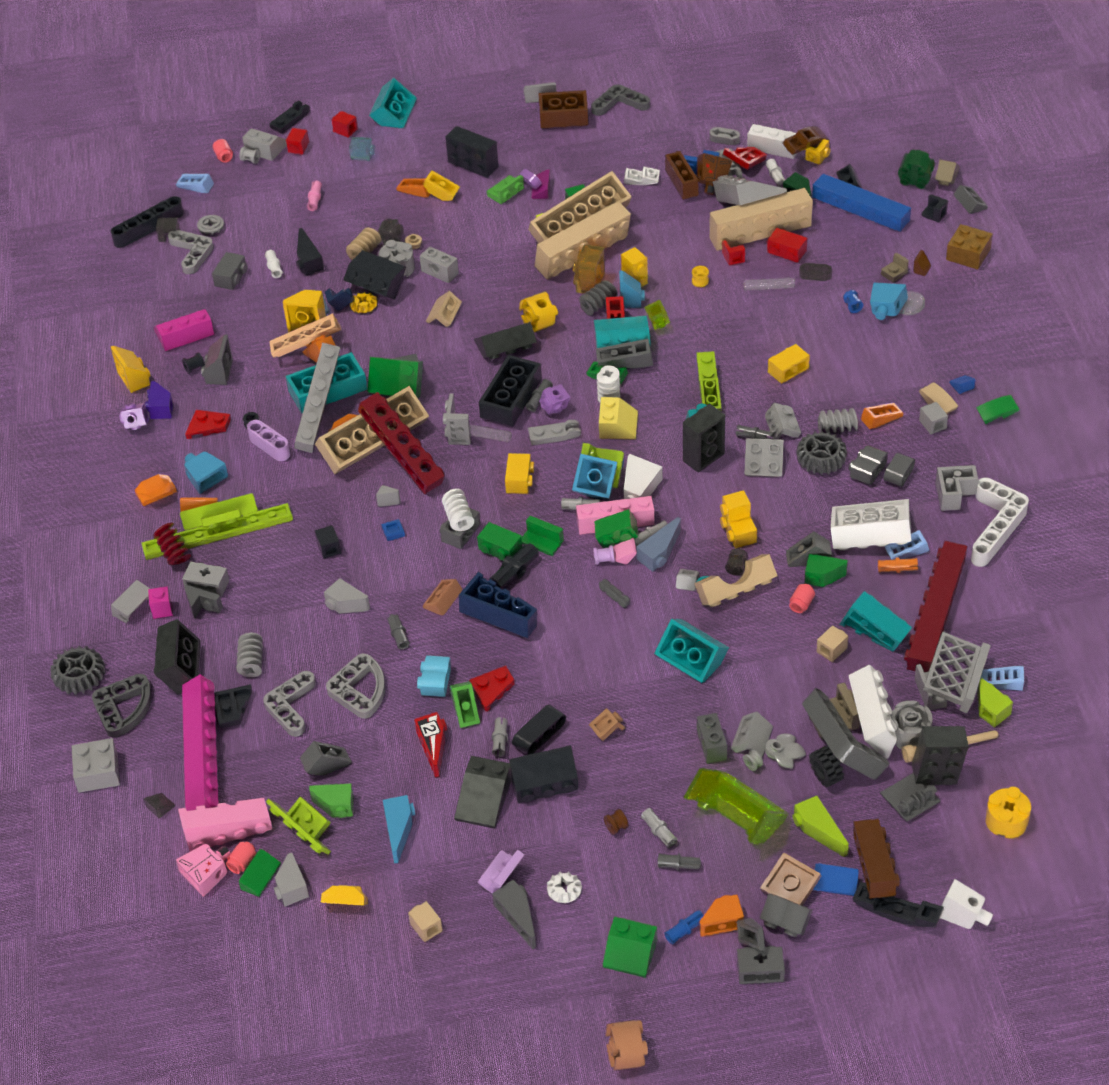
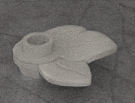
[765,734,806,769]

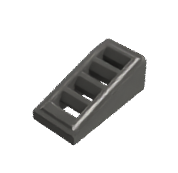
[737,918,765,951]

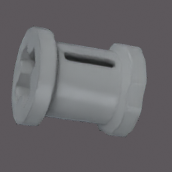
[239,146,260,164]

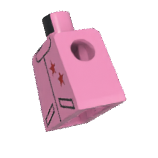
[176,844,231,897]

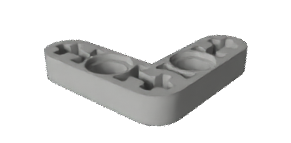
[168,230,213,274]
[263,671,316,737]

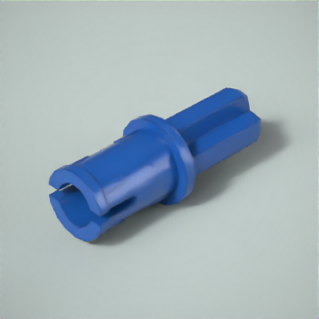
[664,910,704,945]

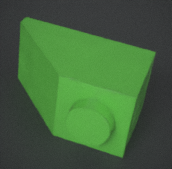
[450,681,480,728]
[309,784,354,818]

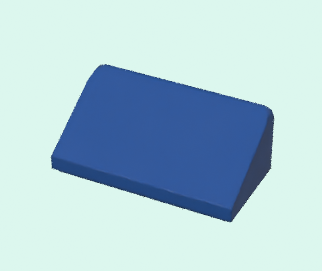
[813,863,859,896]

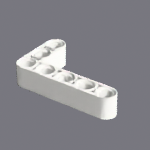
[971,478,1029,567]

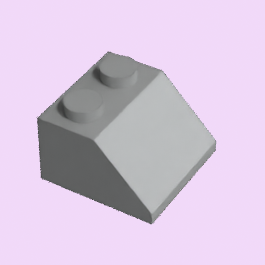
[242,128,287,161]

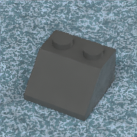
[201,334,233,385]

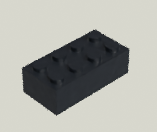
[478,355,542,427]

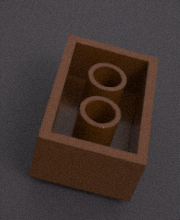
[539,90,589,128]

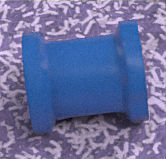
[843,290,864,313]

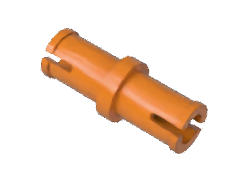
[878,557,918,573]

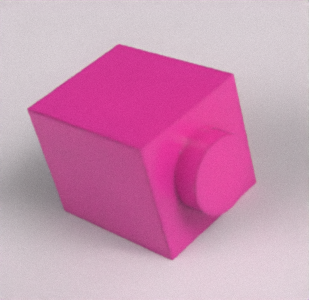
[148,586,173,619]

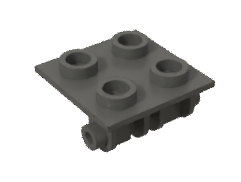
[880,773,940,822]

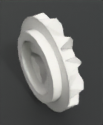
[547,871,582,903]

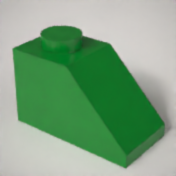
[804,554,848,587]

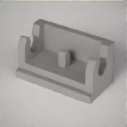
[111,580,150,623]

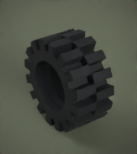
[809,746,844,787]

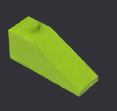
[792,796,849,857]

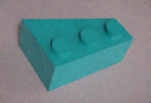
[839,591,912,652]

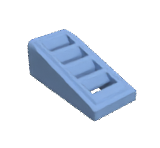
[176,174,214,193]
[884,530,930,560]
[981,666,1024,691]

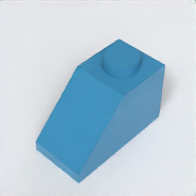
[619,271,645,308]

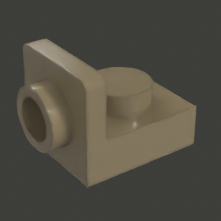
[881,253,909,283]

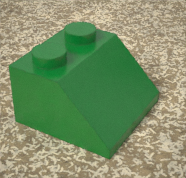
[603,916,658,978]

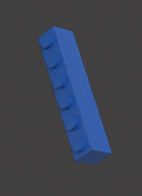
[812,174,911,232]

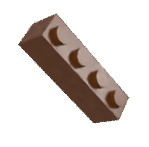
[853,818,900,898]

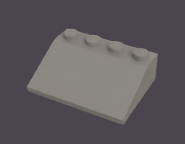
[713,175,787,205]

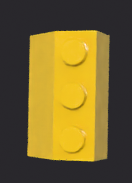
[283,290,326,333]

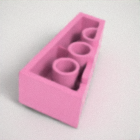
[178,798,273,852]

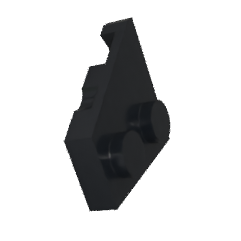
[214,684,253,729]

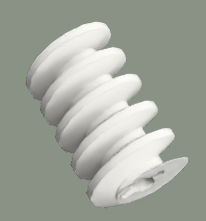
[597,366,620,403]
[442,488,474,531]

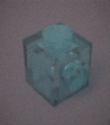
[349,137,375,161]

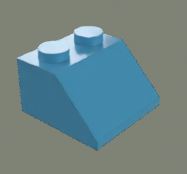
[572,454,617,501]

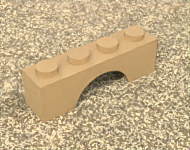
[694,554,777,607]

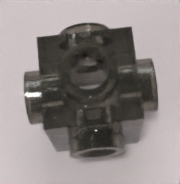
[378,218,404,245]

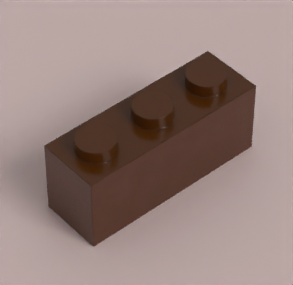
[665,151,698,200]

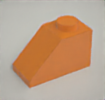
[700,895,744,937]

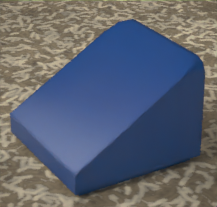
[949,375,976,394]

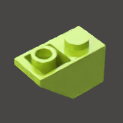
[977,678,1013,728]

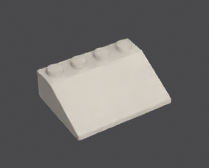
[831,499,911,550]

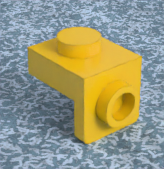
[805,139,831,165]

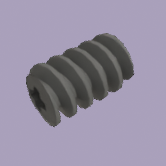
[579,280,618,316]

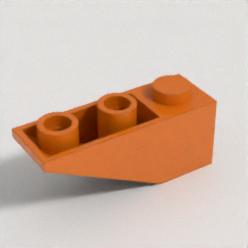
[302,335,340,363]

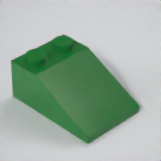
[367,357,423,398]

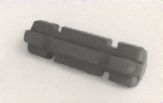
[599,579,631,608]

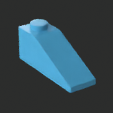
[383,795,415,864]

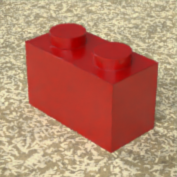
[767,228,807,263]

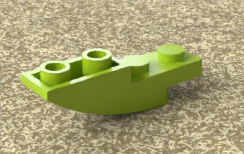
[696,351,721,410]

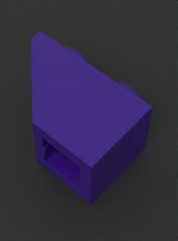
[145,381,174,419]

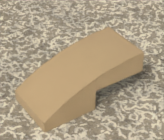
[919,382,958,414]

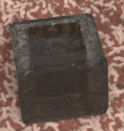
[144,793,175,818]

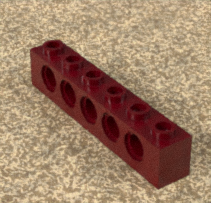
[358,392,445,495]

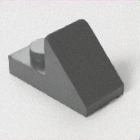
[184,585,223,618]

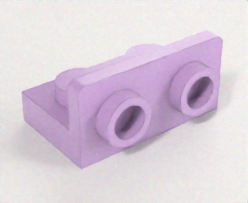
[478,849,524,893]

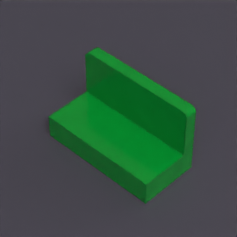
[522,516,564,556]

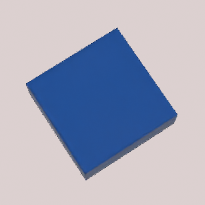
[381,519,405,542]

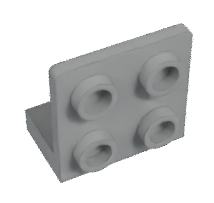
[443,393,471,445]
[745,438,784,477]

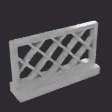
[923,632,991,713]

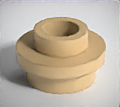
[405,234,422,249]

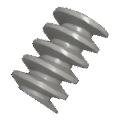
[818,408,858,433]
[236,632,263,678]

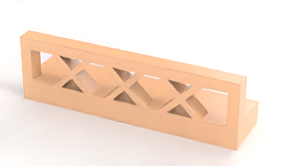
[270,314,341,358]

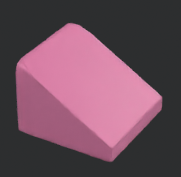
[613,538,637,565]

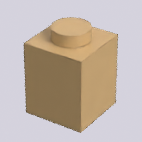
[817,626,848,662]
[408,901,443,942]

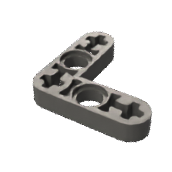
[591,84,650,116]

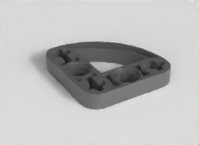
[92,674,152,738]

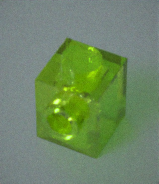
[644,300,670,330]

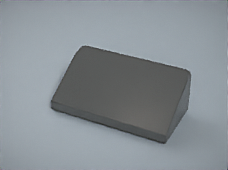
[954,185,988,214]

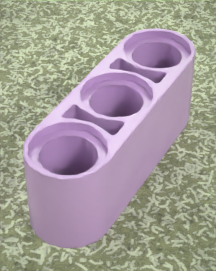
[247,420,290,461]

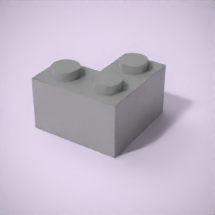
[935,465,978,511]

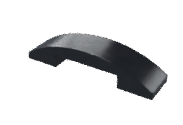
[852,882,944,927]

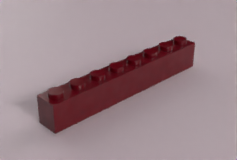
[904,541,968,672]

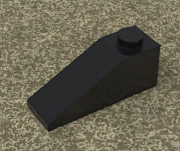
[296,228,324,276]

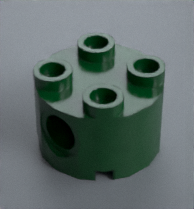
[898,150,935,189]

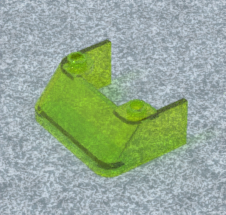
[683,768,789,845]

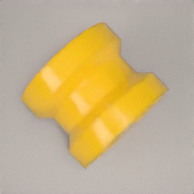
[692,266,709,287]

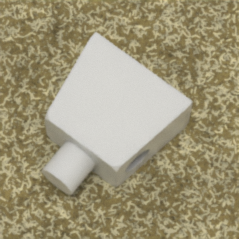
[940,879,993,929]

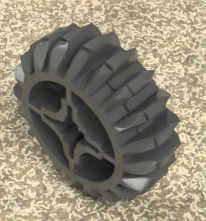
[796,431,847,476]
[50,645,105,695]

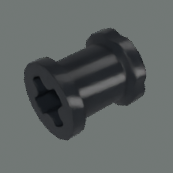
[182,352,205,374]

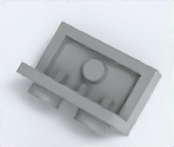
[765,403,801,440]

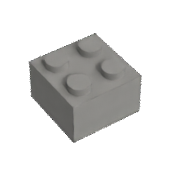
[72,738,120,793]

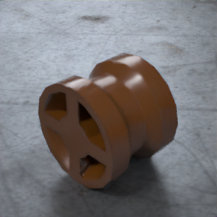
[603,808,629,835]

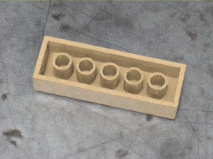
[528,171,632,243]
[710,188,813,251]
[535,201,631,279]
[315,386,429,474]

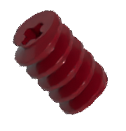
[153,522,191,566]

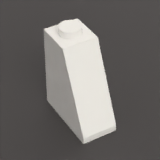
[624,454,663,499]

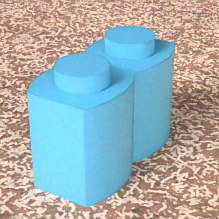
[417,655,451,697]

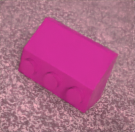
[154,309,214,351]

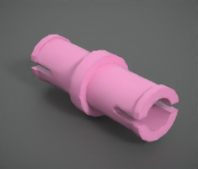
[307,181,322,211]

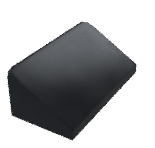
[836,164,863,189]

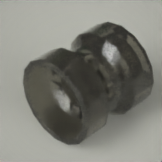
[725,548,748,576]

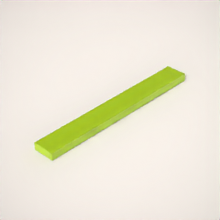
[141,503,293,560]

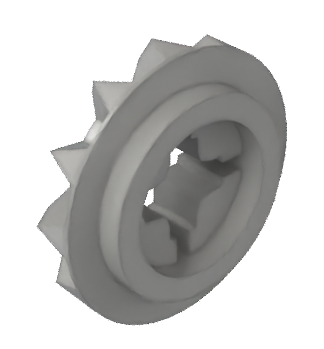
[197,215,224,235]

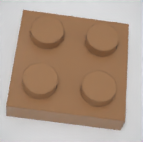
[760,853,821,906]

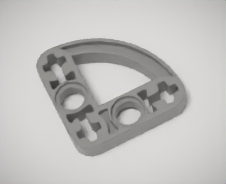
[326,653,385,719]

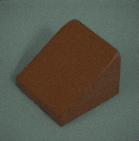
[913,250,931,276]

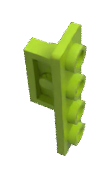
[180,493,257,530]
[266,797,331,855]

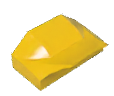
[423,170,460,201]
[321,885,368,905]

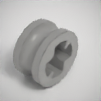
[743,750,763,771]

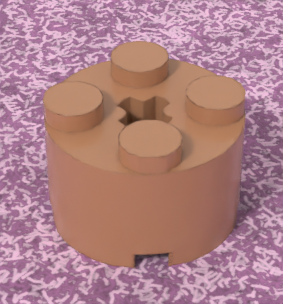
[606,1020,648,1070]

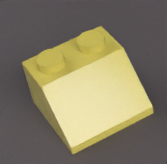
[599,397,638,439]

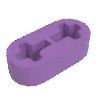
[519,168,542,189]

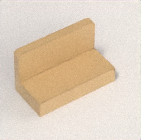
[426,291,462,327]

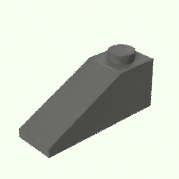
[596,339,653,369]
[492,880,536,949]

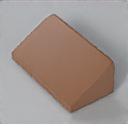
[423,579,462,615]

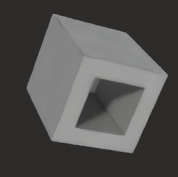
[919,402,948,435]

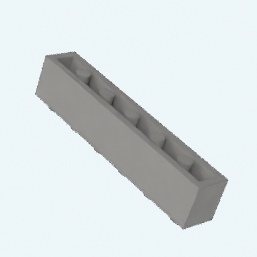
[294,343,340,453]

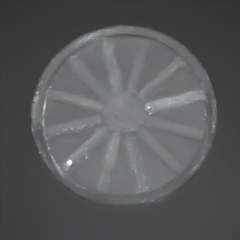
[899,291,925,315]

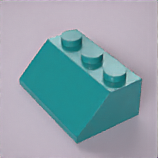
[369,77,417,128]
[594,316,651,349]
[654,619,729,683]

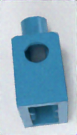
[870,283,908,320]
[184,452,228,494]

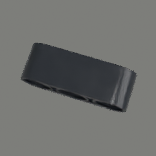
[512,704,567,755]

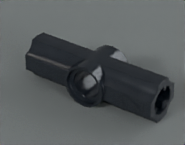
[489,543,539,590]

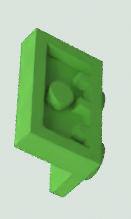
[487,175,524,204]

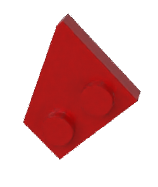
[723,147,767,170]
[185,410,231,439]
[469,665,515,712]

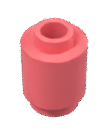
[212,139,233,163]
[789,584,815,613]
[226,842,256,874]

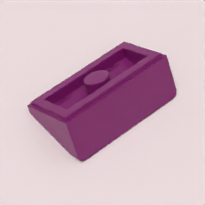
[531,169,551,199]

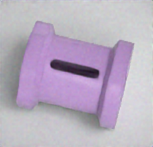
[593,545,615,565]

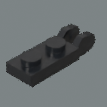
[269,101,310,133]

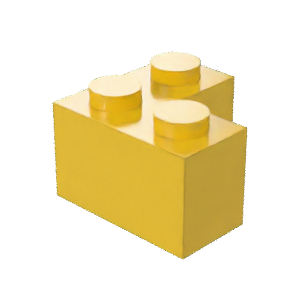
[720,490,757,548]

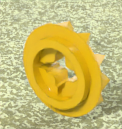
[350,291,377,313]

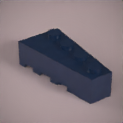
[459,572,537,638]

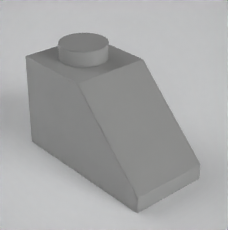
[324,578,370,614]
[273,852,309,906]

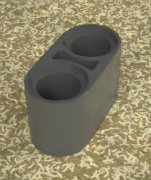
[883,453,915,487]

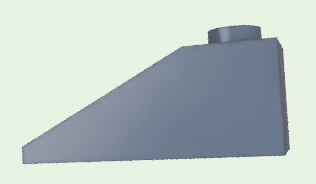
[636,517,681,572]

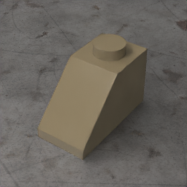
[935,160,960,186]

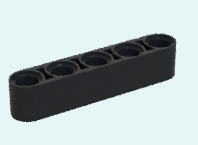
[111,196,184,248]

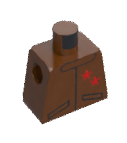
[697,153,733,195]

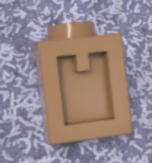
[589,708,625,741]

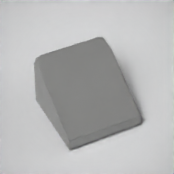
[376,485,401,507]
[676,569,699,591]

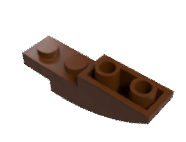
[782,126,830,155]

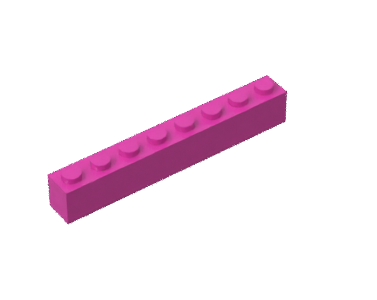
[182,674,219,811]

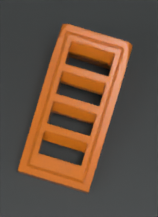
[396,178,431,198]
[861,403,904,429]

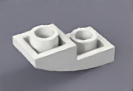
[623,167,660,185]

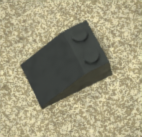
[454,756,512,829]

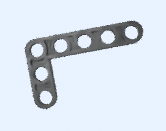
[802,688,890,780]

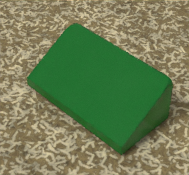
[239,849,281,897]

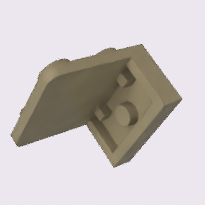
[809,682,860,738]

